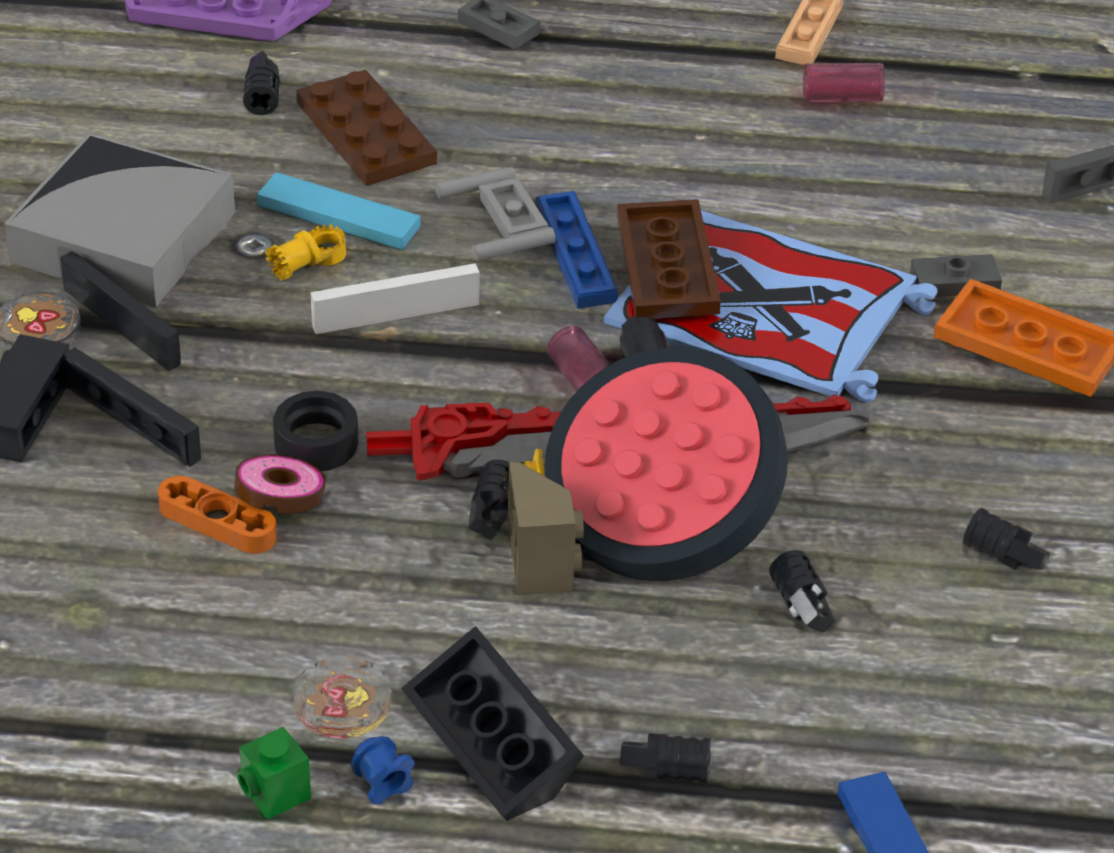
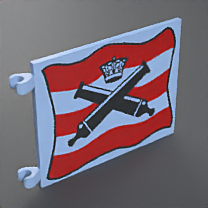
[604,211,937,403]

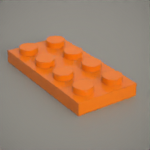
[933,279,1114,397]

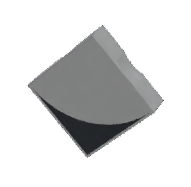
[4,133,235,307]

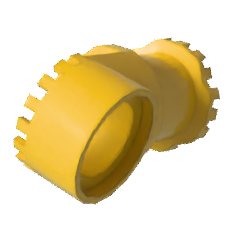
[265,224,346,281]

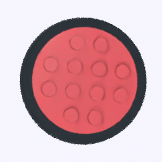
[544,347,788,581]

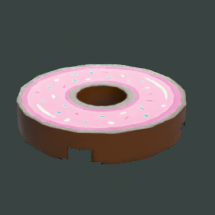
[234,454,326,514]

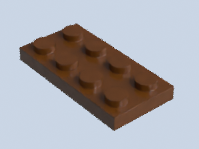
[296,69,437,186]
[617,199,721,320]

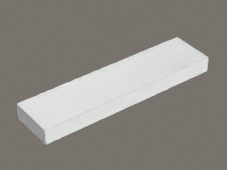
[311,263,480,334]

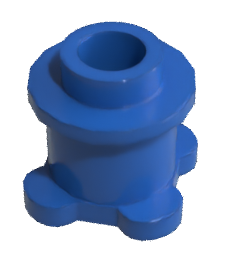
[351,736,415,805]

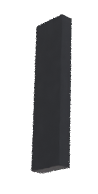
[60,251,181,371]
[63,347,201,467]

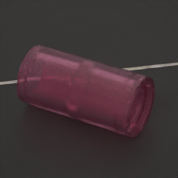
[803,63,885,102]
[547,326,611,392]

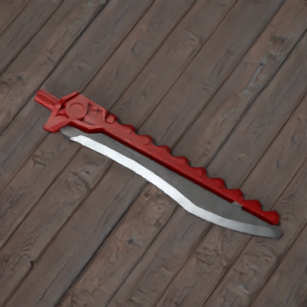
[366,395,871,481]

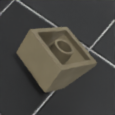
[508,462,584,595]

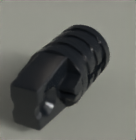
[243,51,280,115]
[468,460,509,540]
[963,508,1051,570]
[769,550,836,633]
[620,733,711,783]

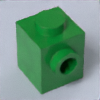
[236,726,311,820]

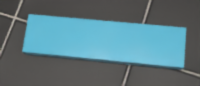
[257,172,421,250]

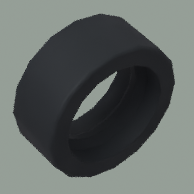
[273,390,359,471]

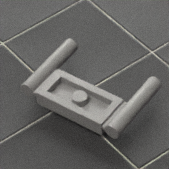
[435,166,556,261]

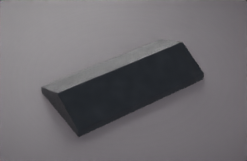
[401,626,584,821]

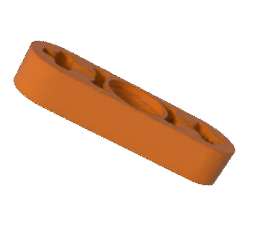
[158,476,277,554]

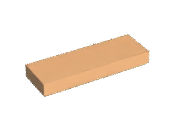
[775,0,843,67]

